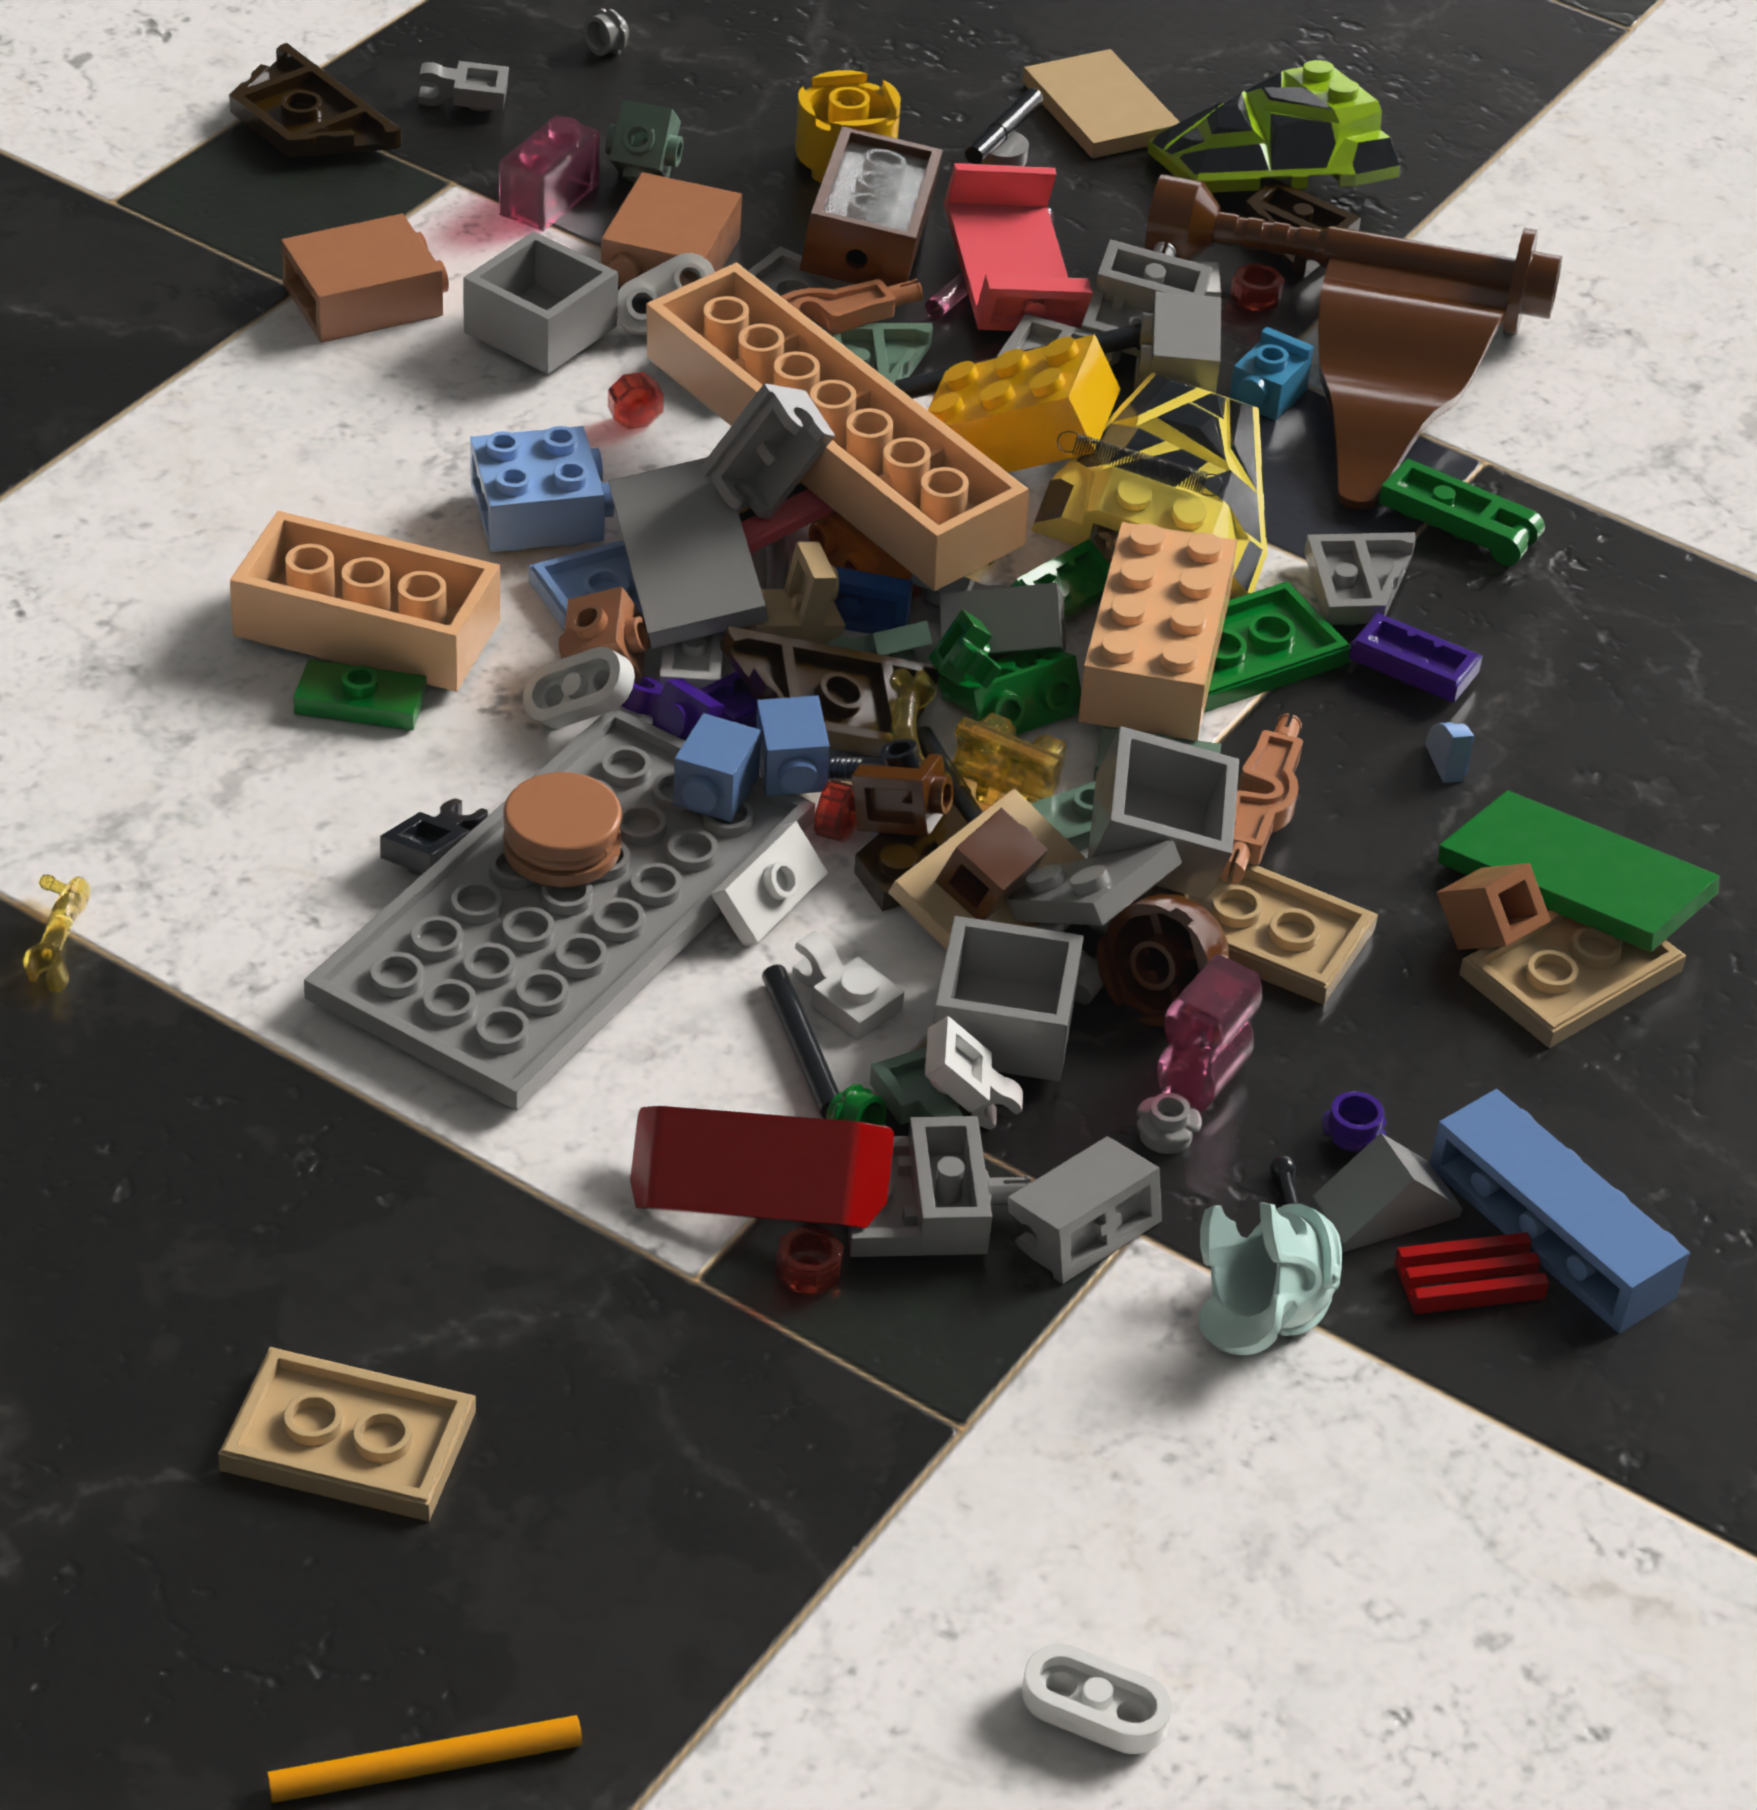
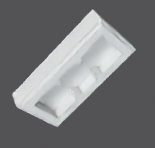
[711,821,828,946]

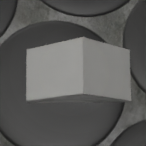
[1310,1133,1463,1253]

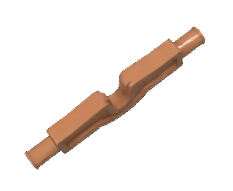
[781,279,923,334]
[1220,713,1303,884]

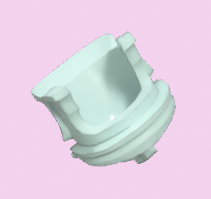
[1199,1202,1342,1355]

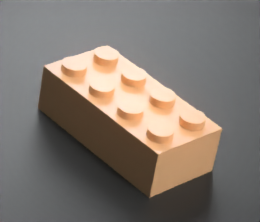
[230,511,500,692]
[1078,522,1237,741]

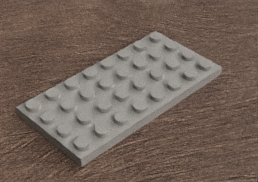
[304,708,815,1111]

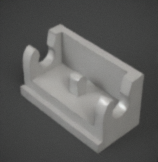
[700,383,835,519]
[939,583,1066,655]
[1007,1136,1162,1284]

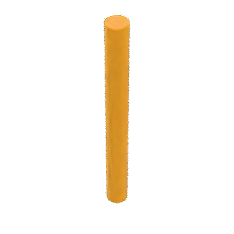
[267,1715,582,1803]

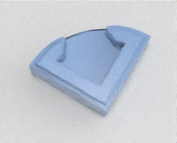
[1425,722,1474,783]

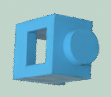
[1229,327,1314,421]

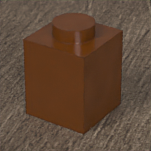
[935,807,1048,920]

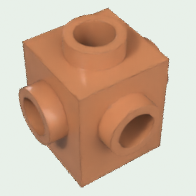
[559,586,650,680]

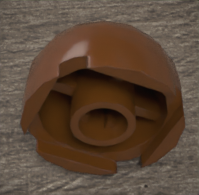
[1096,894,1230,1028]

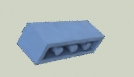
[1430,1089,1690,1334]

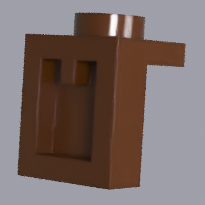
[851,754,953,837]

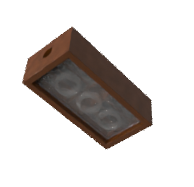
[799,126,943,286]

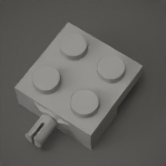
[1081,239,1213,357]
[847,1116,1031,1257]

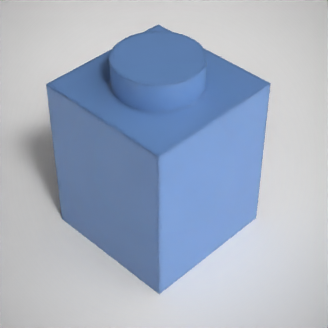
[756,696,830,796]
[673,713,761,822]

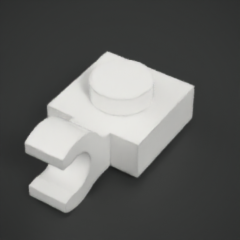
[792,931,905,1041]
[925,1016,1023,1130]

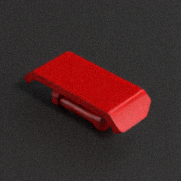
[630,1106,894,1228]

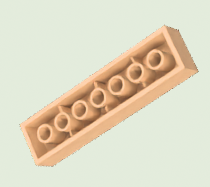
[646,262,1029,591]

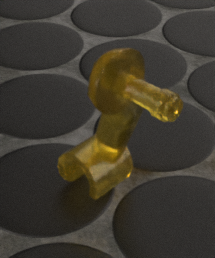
[889,668,952,779]
[23,874,91,992]

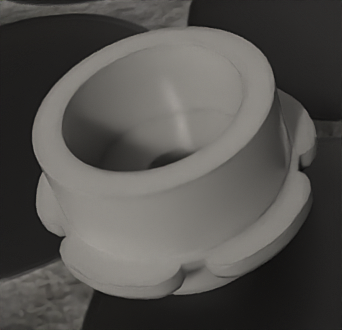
[584,8,629,56]
[1136,1093,1202,1154]

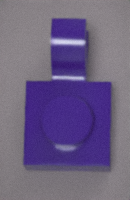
[621,677,725,741]

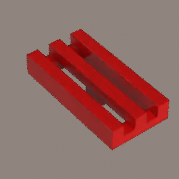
[1394,1232,1549,1315]

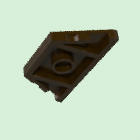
[229,43,402,158]
[719,626,941,757]

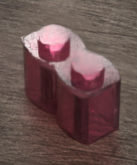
[1157,954,1262,1112]

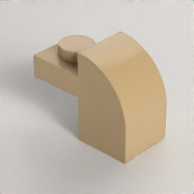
[741,542,846,644]

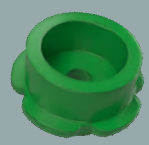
[826,1084,887,1126]

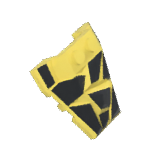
[1032,372,1267,599]

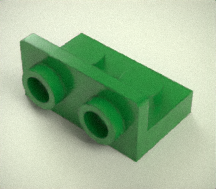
[938,650,1081,745]

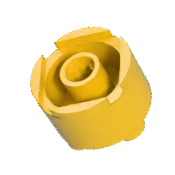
[795,70,901,183]

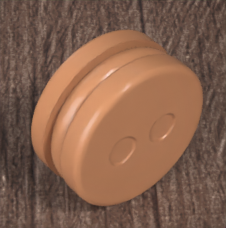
[503,772,622,887]

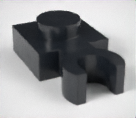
[380,798,488,875]

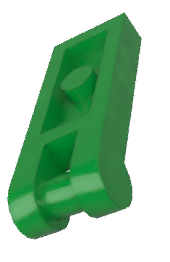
[1379,458,1545,566]

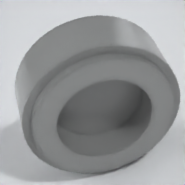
[981,132,1029,166]

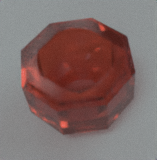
[1230,263,1285,312]
[608,372,664,430]
[814,779,857,843]
[775,1226,844,1295]

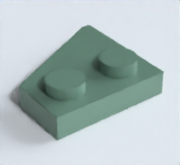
[828,323,933,385]

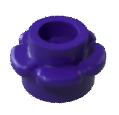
[1321,1091,1387,1153]

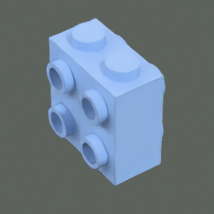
[470,426,614,552]

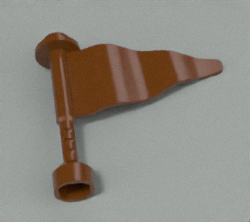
[1145,174,1563,510]

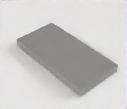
[608,457,769,649]

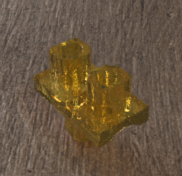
[953,712,1066,807]

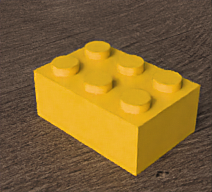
[928,334,1121,473]

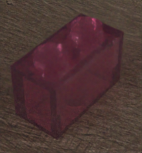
[499,114,600,231]

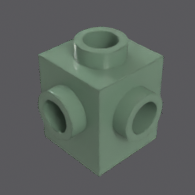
[605,99,683,183]

